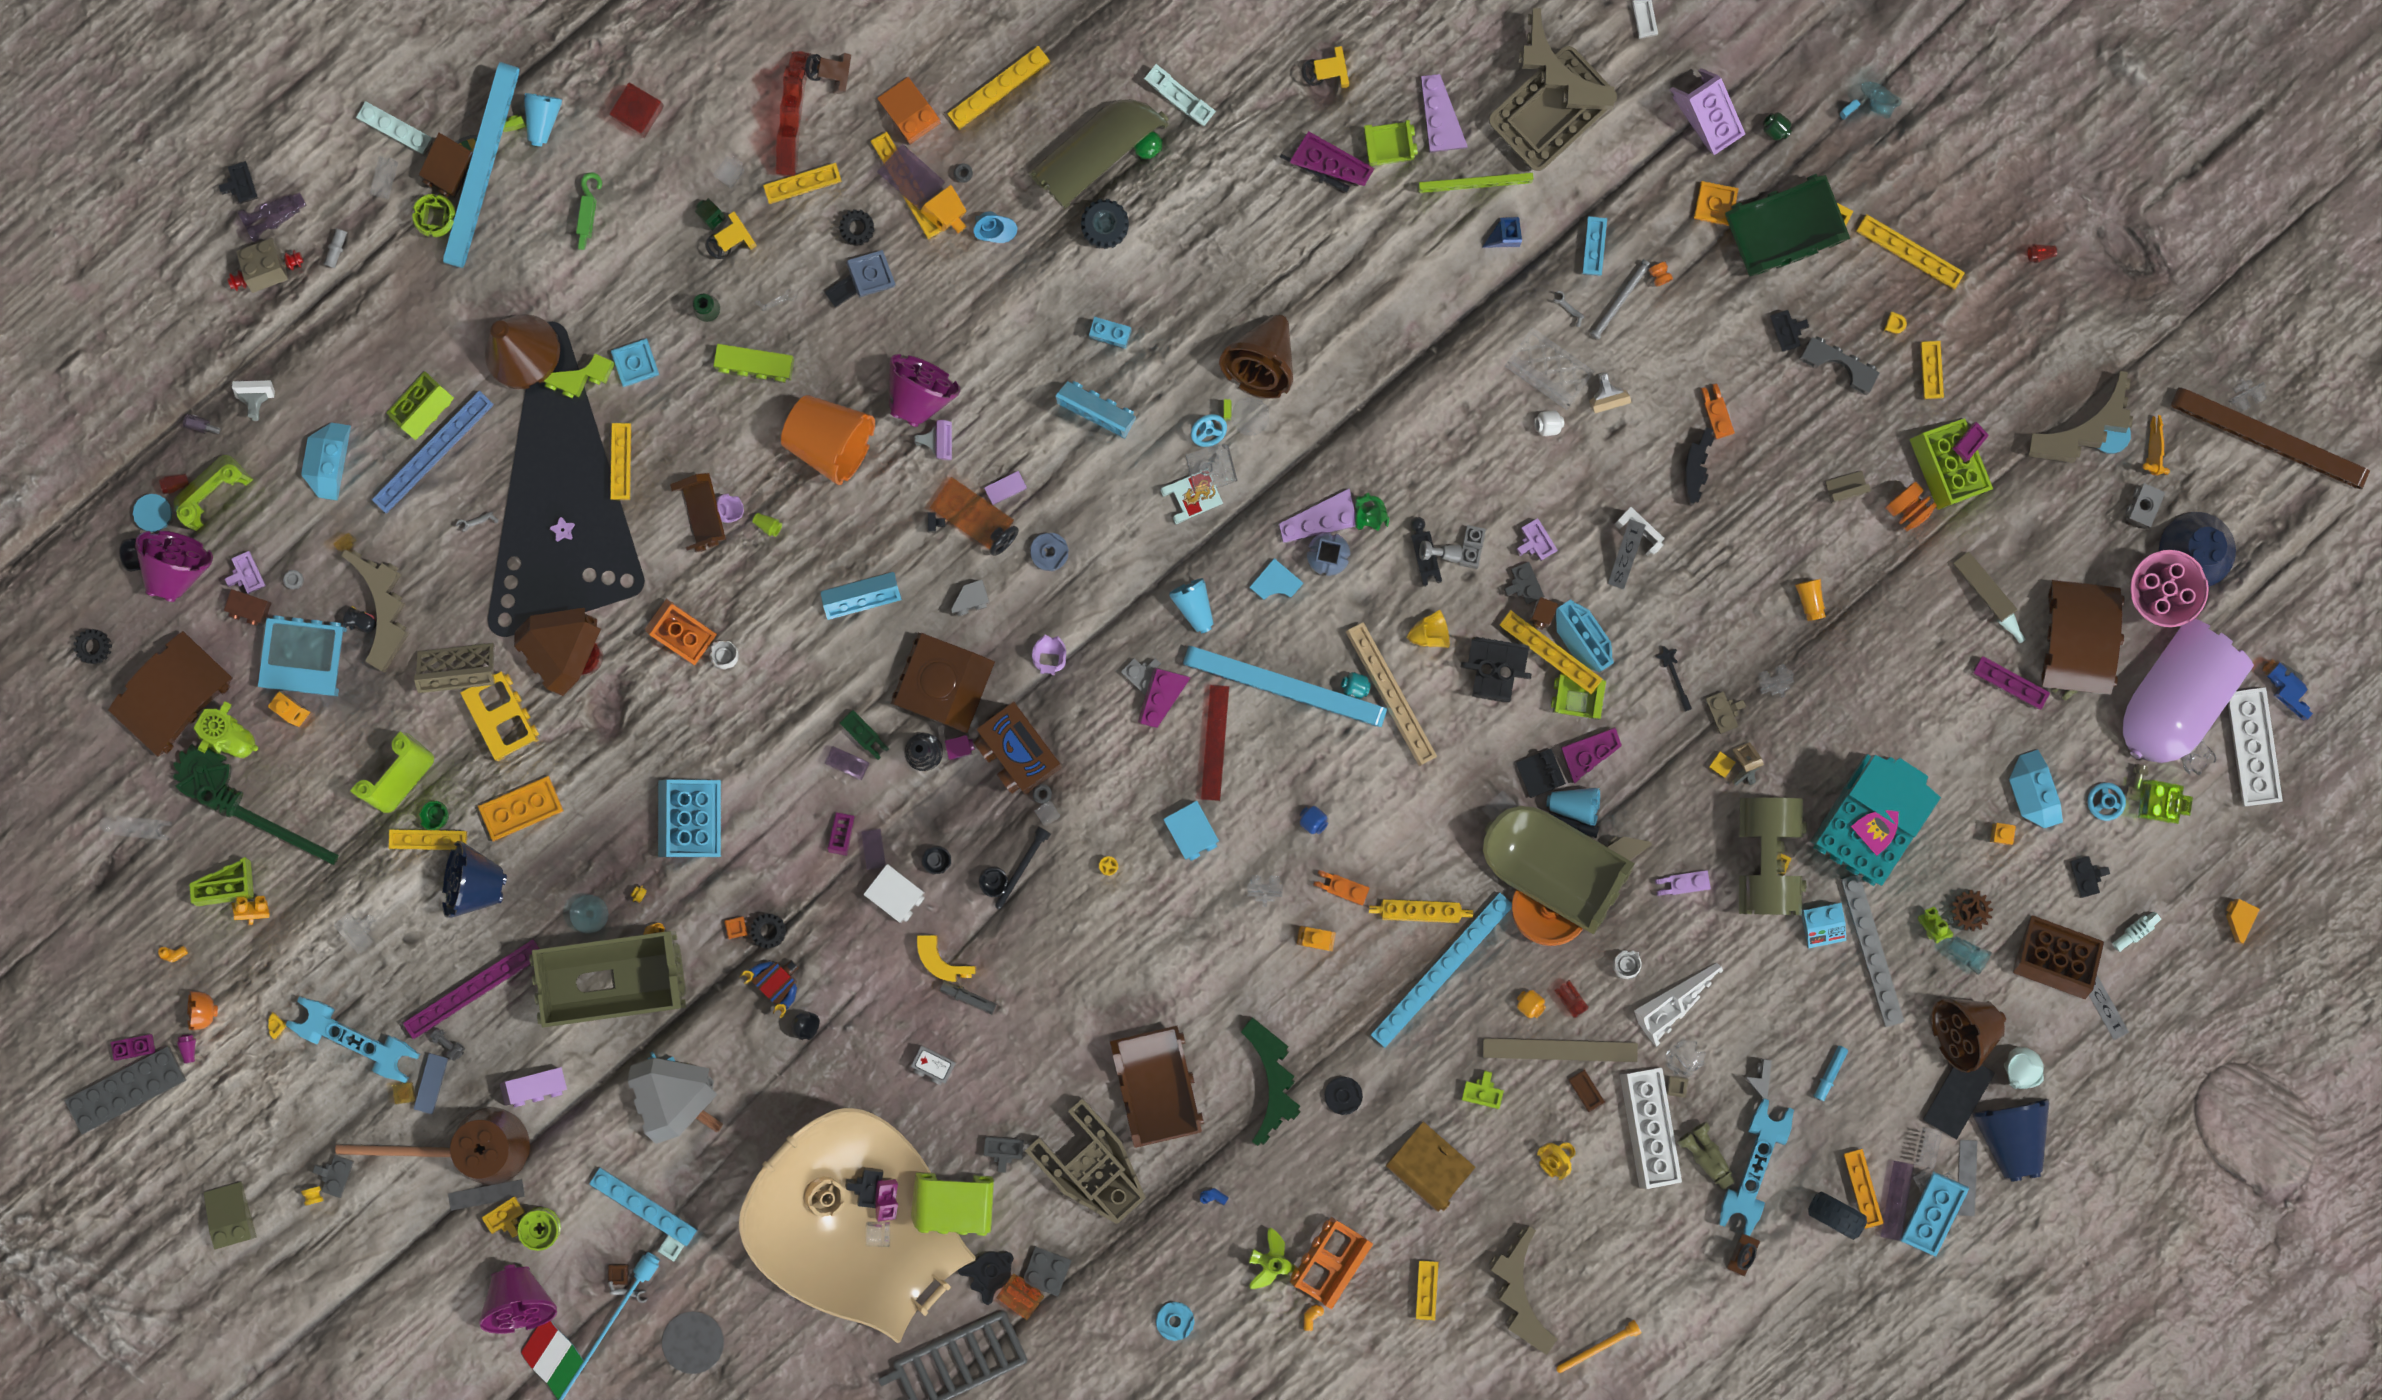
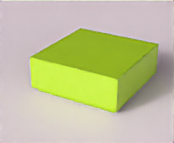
[1224,399,1232,421]

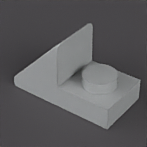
[1744,1059,1772,1099]

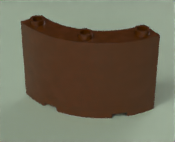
[2041,580,2125,695]
[108,631,233,757]
[1110,1025,1204,1148]

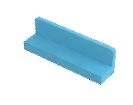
[821,572,902,620]

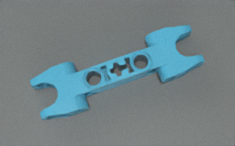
[285,996,421,1083]
[1718,1098,1794,1236]

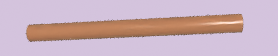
[335,1145,451,1157]

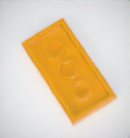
[478,776,564,842]

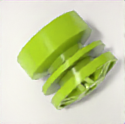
[517,1207,561,1251]

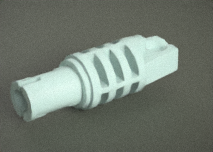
[2112,912,2161,952]

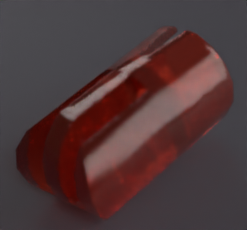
[1554,980,1589,1018]

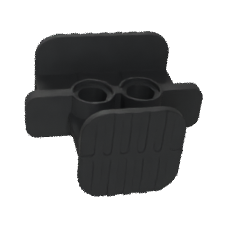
[1460,637,1532,702]

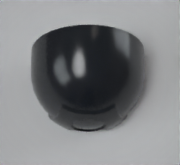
[119,538,141,572]

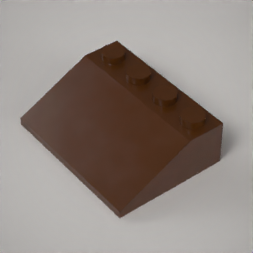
[2013,915,2104,999]

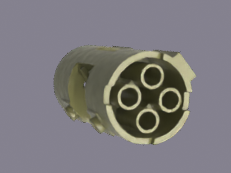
[1739,798,1807,915]

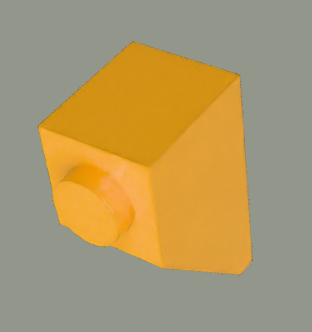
[2226,899,2260,944]

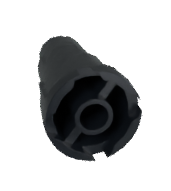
[904,733,943,771]

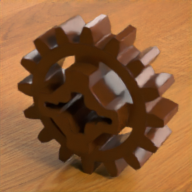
[1950,890,1993,932]

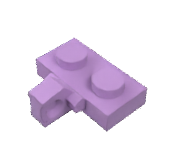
[1516,518,1558,561]
[225,551,266,594]

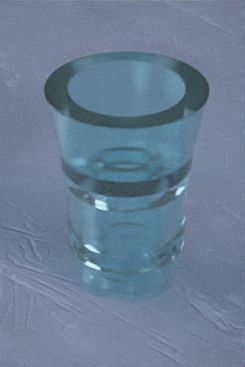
[1947,936,1992,975]

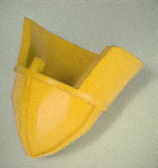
[1407,610,1450,648]

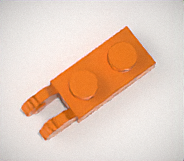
[1701,383,1735,440]
[1313,870,1370,906]

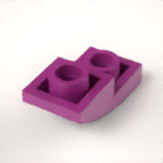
[111,1034,156,1061]

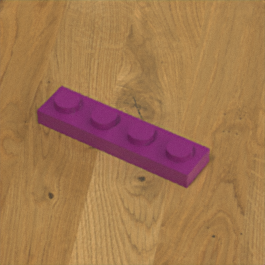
[1973,656,2050,710]

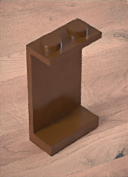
[670,473,726,553]

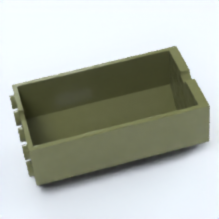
[530,931,686,1028]

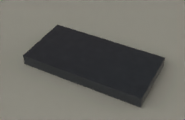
[1922,1065,1995,1140]

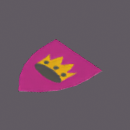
[1851,810,1899,856]

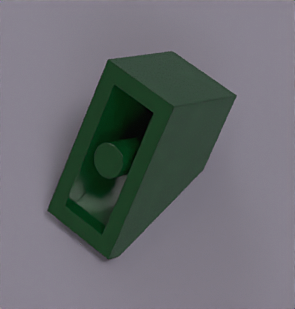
[695,198,726,231]

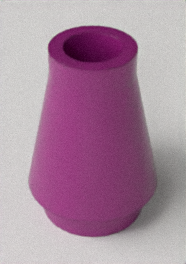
[177,1034,196,1063]

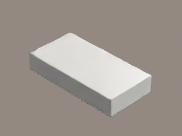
[1632,0,1658,39]

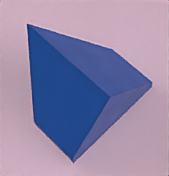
[1482,217,1522,248]

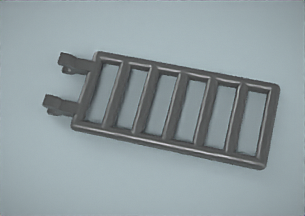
[878,1310,1028,1400]

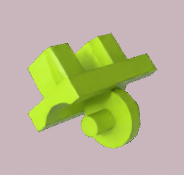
[1918,907,1953,944]

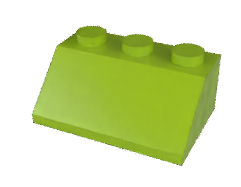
[386,371,454,440]

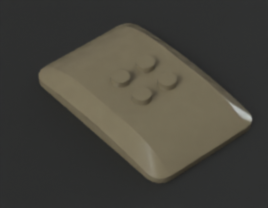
[1489,46,1617,171]

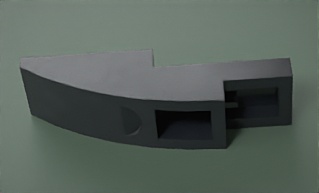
[1684,427,1715,506]

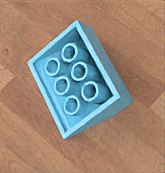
[1056,381,1136,439]
[658,780,721,857]

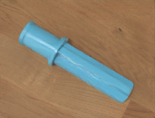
[1813,1046,1848,1101]

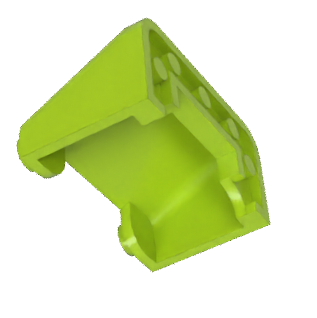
[173,455,253,531]
[350,731,434,813]

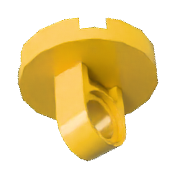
[1537,1143,1575,1180]

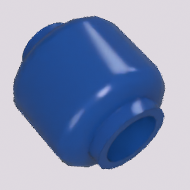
[1299,806,1328,834]

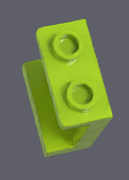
[1363,120,1418,166]
[1551,674,1606,720]

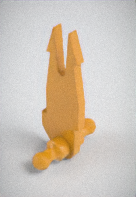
[2142,415,2170,476]

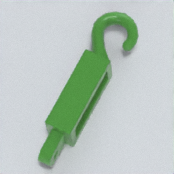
[576,172,602,250]

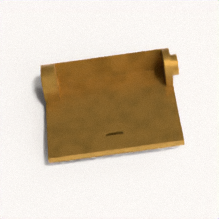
[1385,1121,1476,1212]

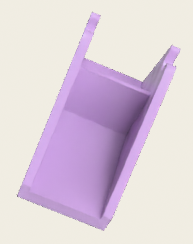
[1670,68,1745,155]

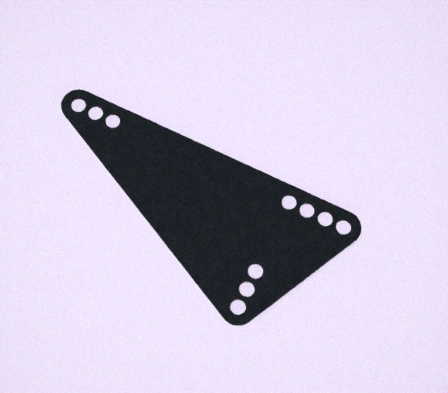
[488,321,645,637]

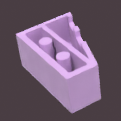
[500,1067,567,1107]

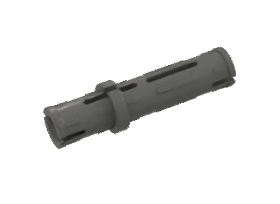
[940,980,997,1015]

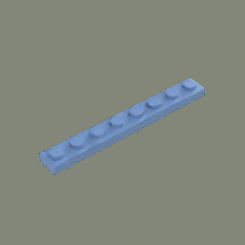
[372,391,494,514]

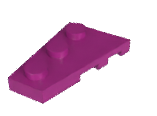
[1138,667,1191,728]
[1561,727,1622,784]

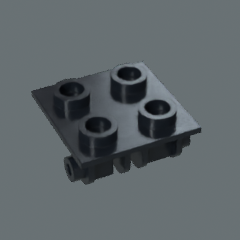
[1516,749,1566,798]

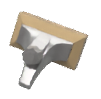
[1589,372,1632,413]

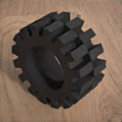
[839,209,875,246]
[73,629,112,664]
[750,914,786,948]

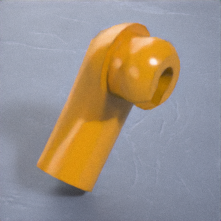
[1303,1305,1324,1331]

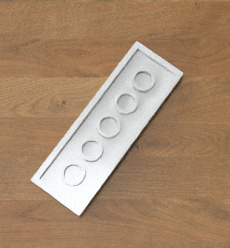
[2228,687,2283,807]

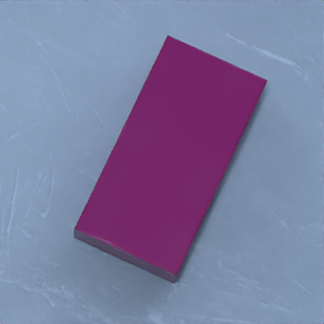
[1952,422,1989,462]

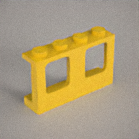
[460,671,540,761]

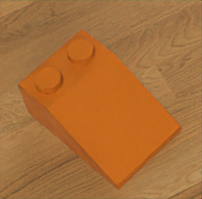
[877,77,941,145]
[644,598,717,665]

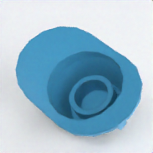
[973,211,1018,243]

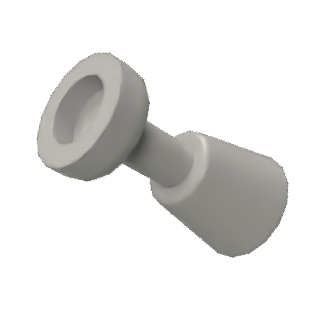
[1419,541,1462,563]

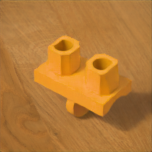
[231,896,270,925]

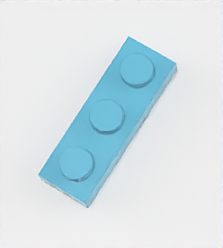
[1582,216,1607,276]

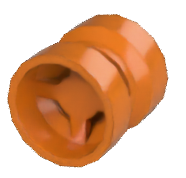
[1648,261,1673,287]

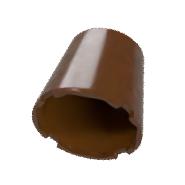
[450,1107,530,1185]

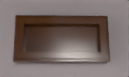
[1568,1069,1605,1112]

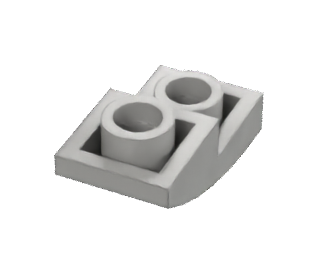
[1459,525,1486,569]

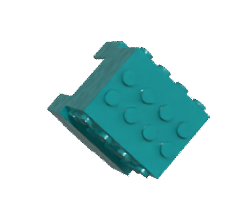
[1809,754,1941,886]

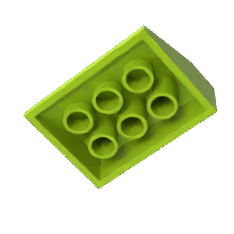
[1909,418,1993,510]

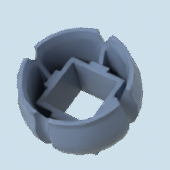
[1307,532,1351,576]

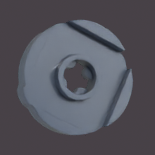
[1031,533,1069,571]

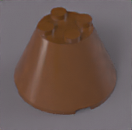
[1931,998,2006,1073]

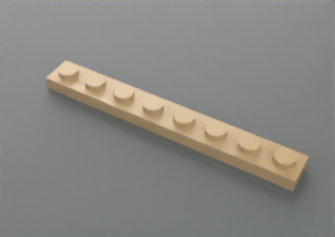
[1346,622,1437,766]

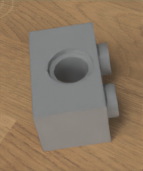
[2125,483,2166,529]

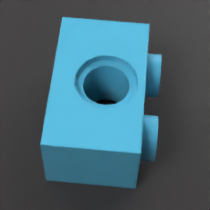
[1089,317,1131,349]

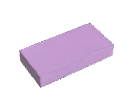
[985,471,1027,505]

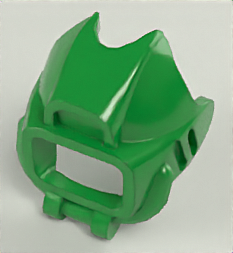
[1355,493,1389,531]

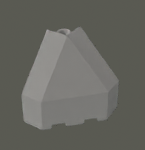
[628,1058,718,1144]

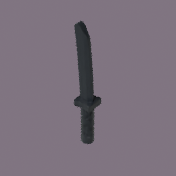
[1280,154,1350,193]

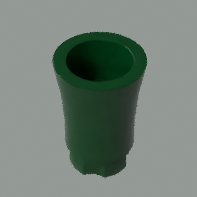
[693,293,720,322]

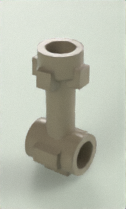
[2126,764,2149,801]

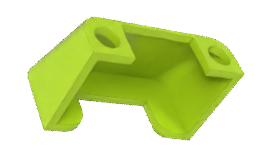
[911,1173,994,1236]

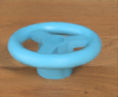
[1191,414,1227,447]
[2087,782,2126,821]

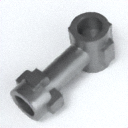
[430,1028,465,1061]

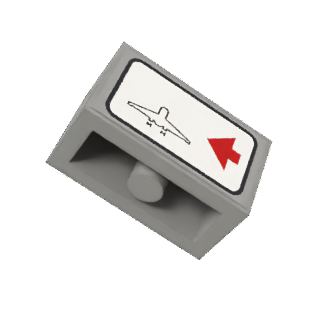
[911,1046,957,1085]

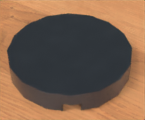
[1324,1076,1363,1115]

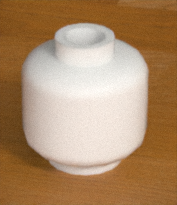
[1534,411,1564,436]

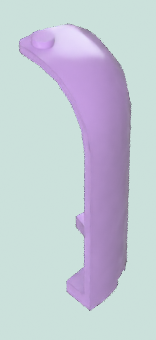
[2123,619,2254,763]

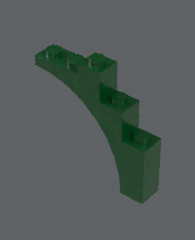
[1241,1017,1301,1146]

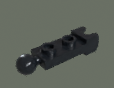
[1410,517,1442,587]

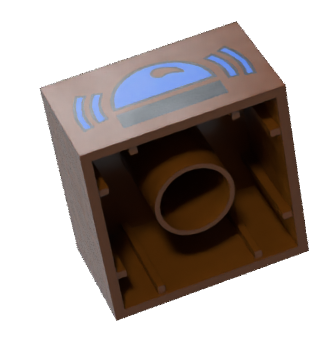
[974,702,1063,794]

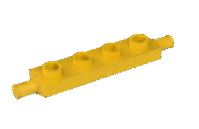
[1369,899,1473,923]

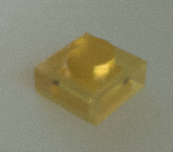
[333,532,357,552]
[392,1082,415,1104]

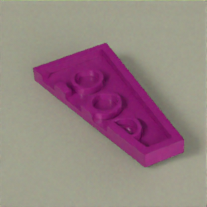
[1290,131,1375,186]

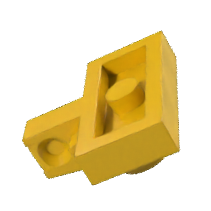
[482,1196,526,1238]

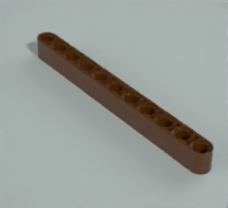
[2170,387,2370,489]

